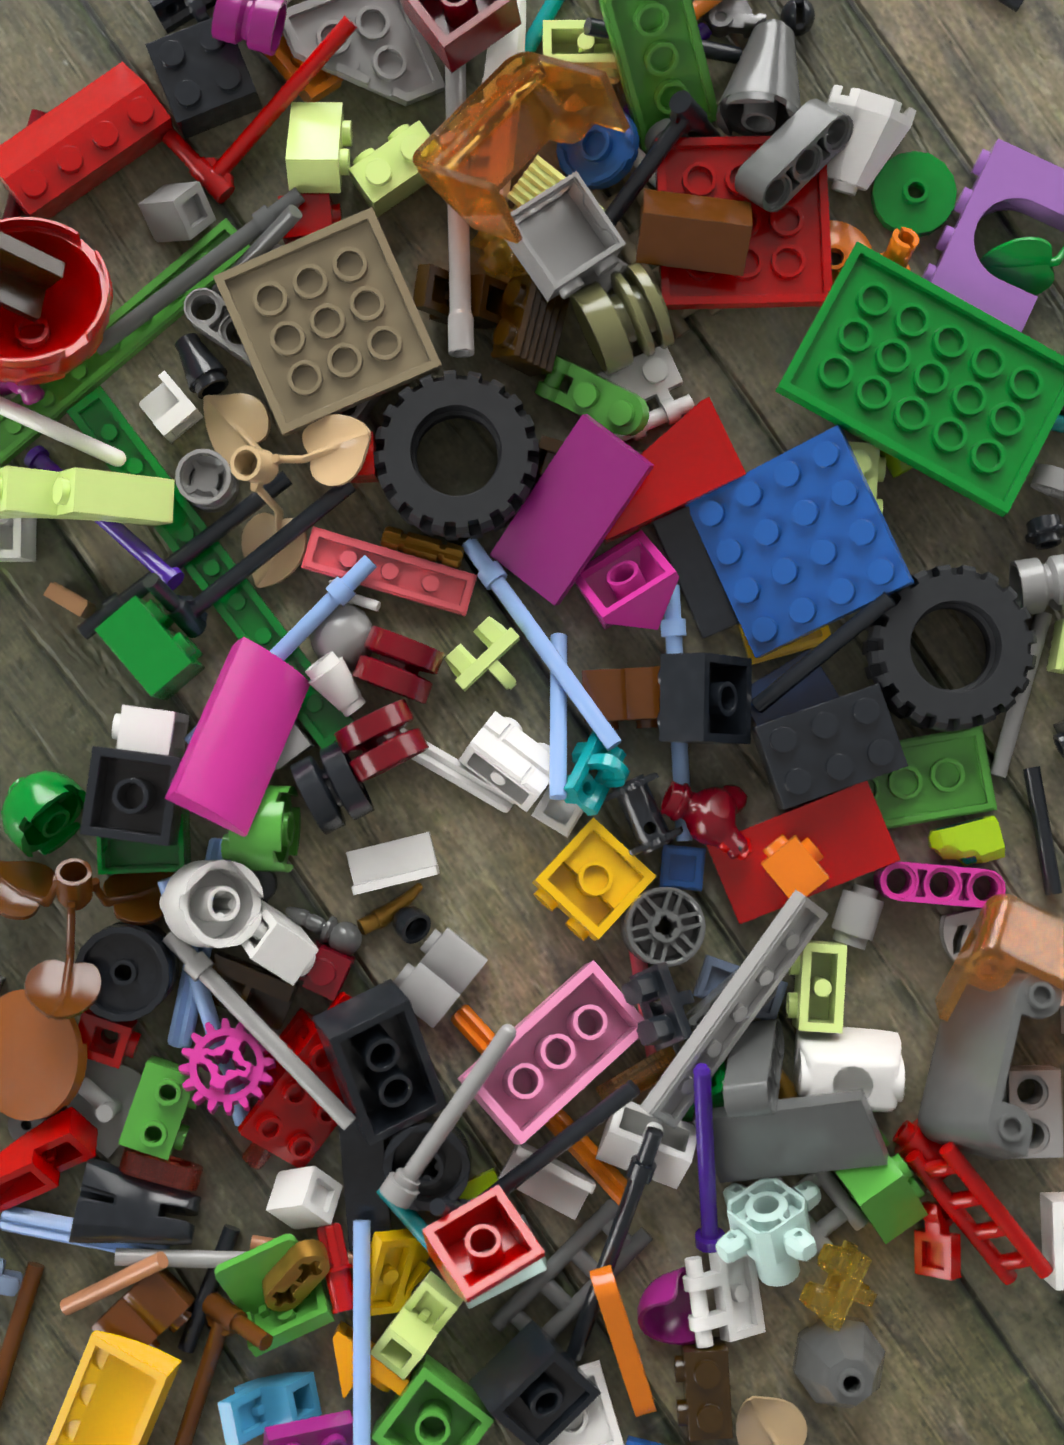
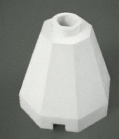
[827,85,916,196]

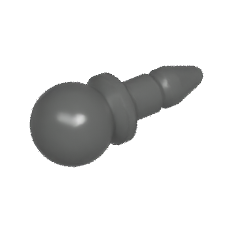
[285,907,362,955]

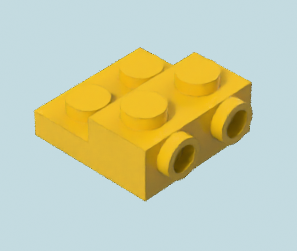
[532,817,656,941]

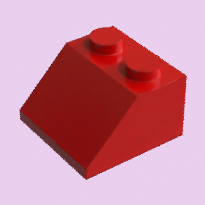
[422,1184,545,1303]

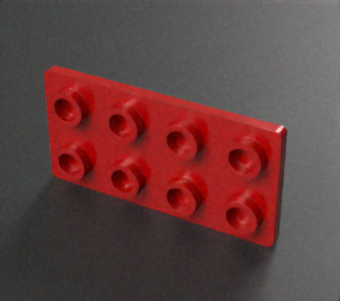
[238,992,353,1168]

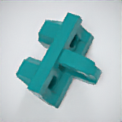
[564,730,630,816]

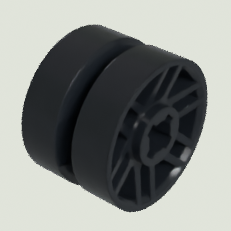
[290,742,375,835]

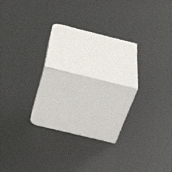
[139,370,203,443]
[266,1165,343,1230]

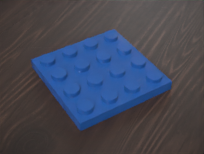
[686,425,914,658]

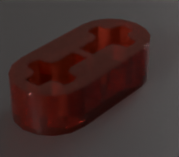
[119,1147,203,1191]

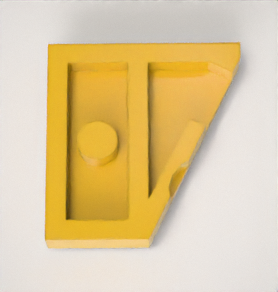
[371,1229,431,1316]

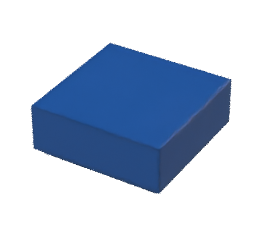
[658,845,706,891]

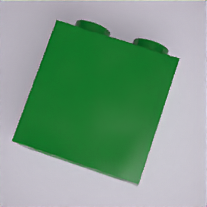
[97,808,191,875]

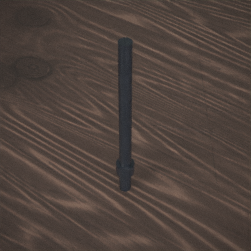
[77,470,293,640]
[566,1126,664,1361]

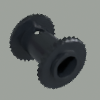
[604,772,683,856]

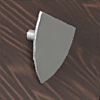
[67,1059,142,1159]

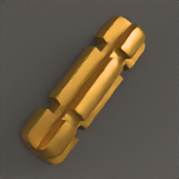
[381,526,464,569]

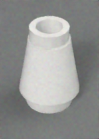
[305,651,366,717]

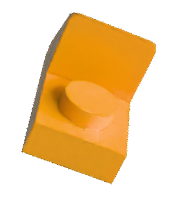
[332,1320,412,1398]

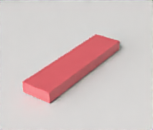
[301,526,477,617]

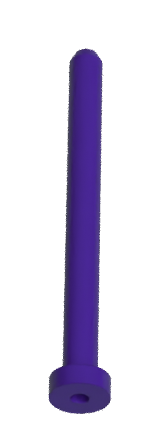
[693,1063,725,1253]

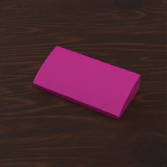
[165,637,310,837]

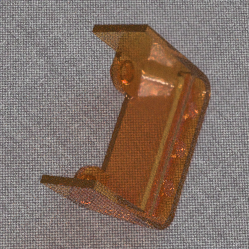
[412,51,630,244]
[935,894,1064,1021]

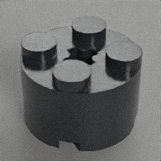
[383,1115,472,1211]

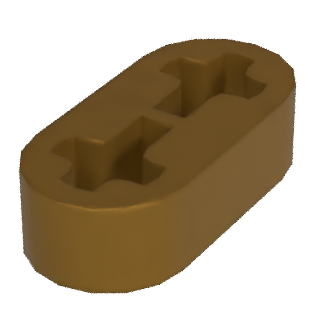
[262,1239,330,1312]

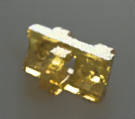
[800,1240,878,1331]

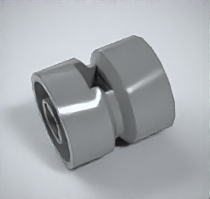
[175,449,239,513]
[1008,554,1064,614]

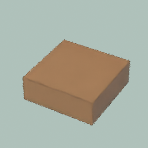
[43,582,96,619]

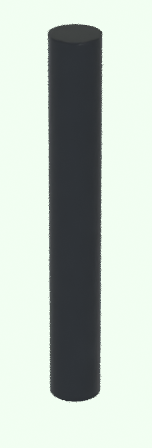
[1023,766,1063,895]
[178,1224,240,1353]

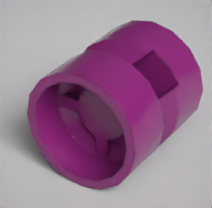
[212,0,287,56]

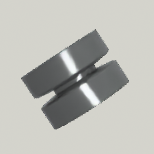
[620,887,706,967]

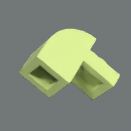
[371,1271,463,1380]

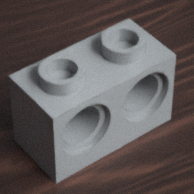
[1002,1064,1064,1159]

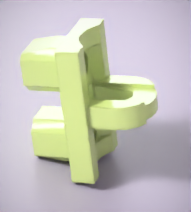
[444,616,520,692]

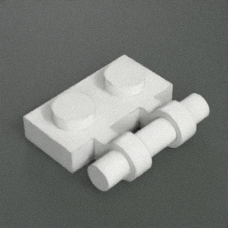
[598,346,695,442]
[683,1252,766,1348]

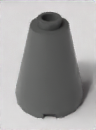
[716,19,801,136]

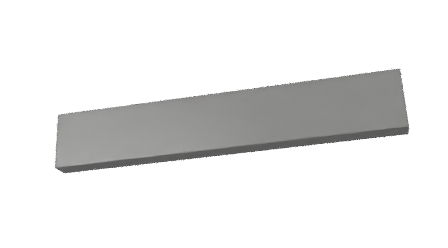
[640,890,828,1129]

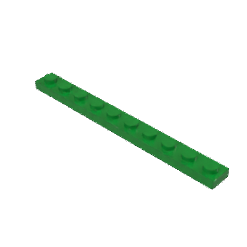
[66,386,355,749]

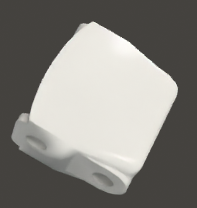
[793,1027,905,1112]

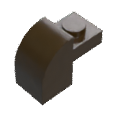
[413,264,508,329]

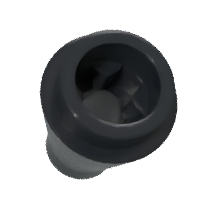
[175,333,229,399]

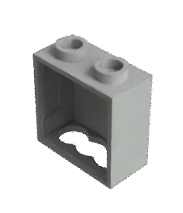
[499,171,626,302]

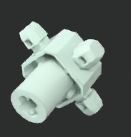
[716,1178,821,1287]

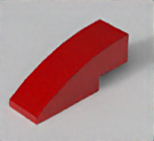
[0,1106,98,1212]

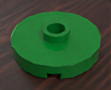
[870,151,957,237]

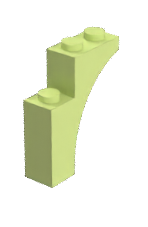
[0,466,175,526]

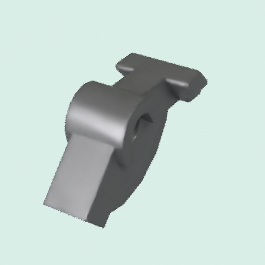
[693,0,767,38]

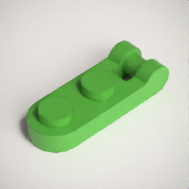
[535,355,649,436]

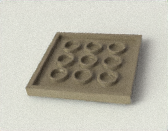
[213,207,442,437]

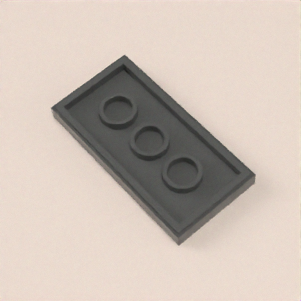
[692,1089,889,1183]

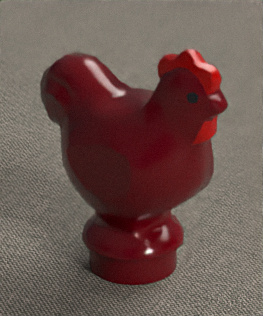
[660,781,753,860]

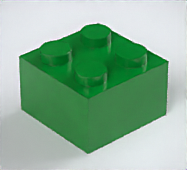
[94,596,205,701]

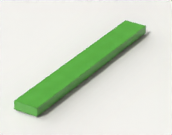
[0,218,250,468]

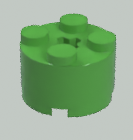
[221,785,301,873]

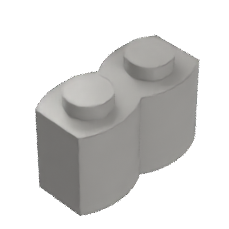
[393,927,488,1028]

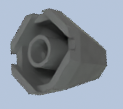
[792,1312,885,1409]

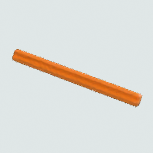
[451,1004,628,1205]

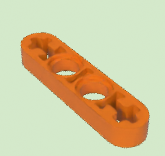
[589,1265,657,1417]

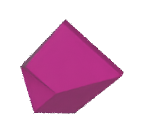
[575,530,679,630]

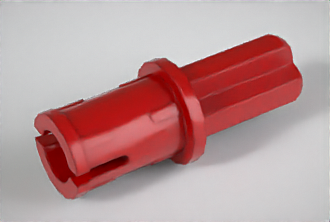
[316,1223,353,1314]

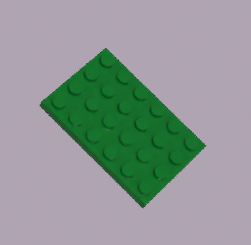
[775,241,1064,517]

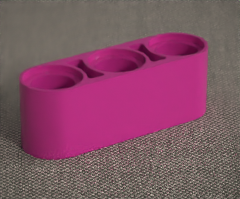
[873,861,1006,908]

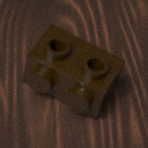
[674,1336,733,1441]

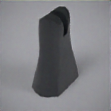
[69,1158,202,1245]

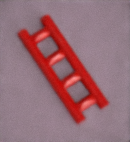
[905,1142,1053,1285]

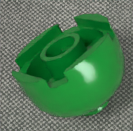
[1,770,86,857]

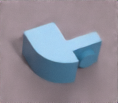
[218,1372,322,1445]

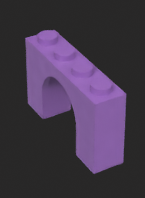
[922,139,1064,333]

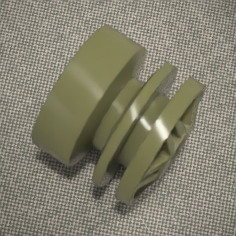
[570,262,675,376]

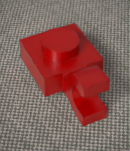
[914,1201,961,1280]

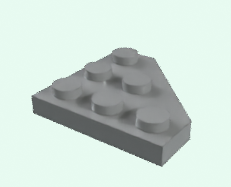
[283,0,445,106]

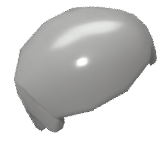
[309,603,373,671]

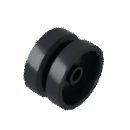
[75,921,179,1022]

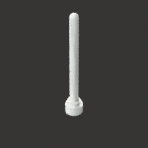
[0,396,126,467]

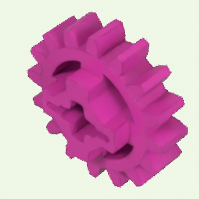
[179,1018,276,1116]

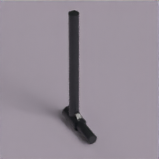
[605,90,721,227]
[143,482,356,638]
[430,1080,640,1217]

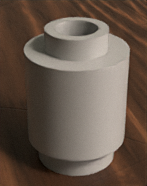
[831,883,884,950]

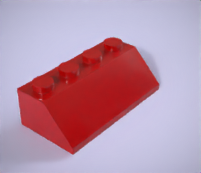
[0,62,173,220]

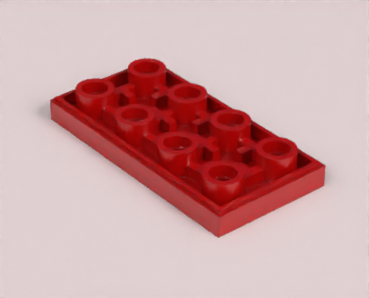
[706,781,900,925]

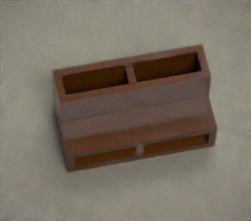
[636,189,753,276]

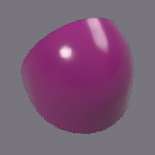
[637,1267,696,1345]

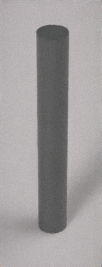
[211,204,302,296]

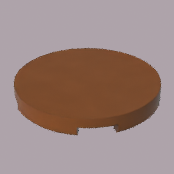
[0,989,87,1121]

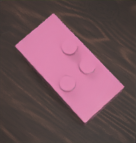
[457,960,645,1145]

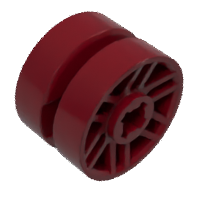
[352,625,445,704]
[334,699,429,784]

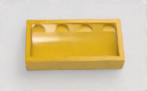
[46,1330,182,1445]

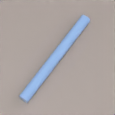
[549,633,567,800]

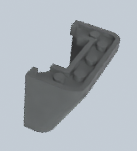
[918,973,1064,1161]

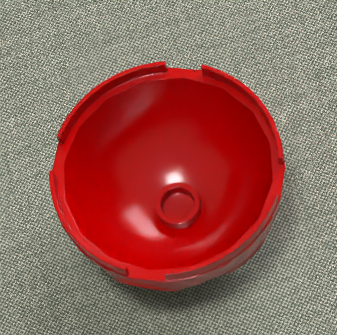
[0,217,113,386]

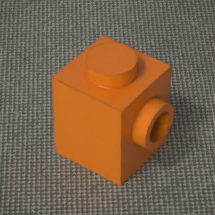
[761,834,829,898]

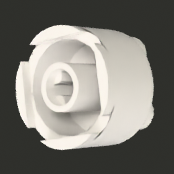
[159,860,264,948]

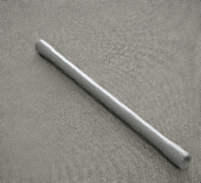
[445,64,474,358]

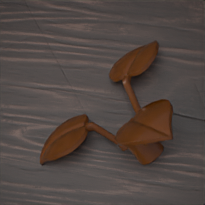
[0,858,175,1020]

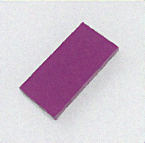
[489,414,655,606]

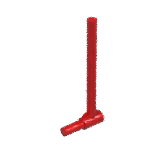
[162,16,357,204]

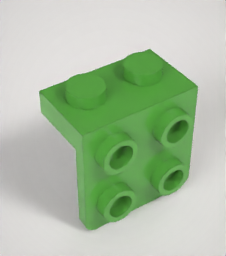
[214,1234,335,1357]

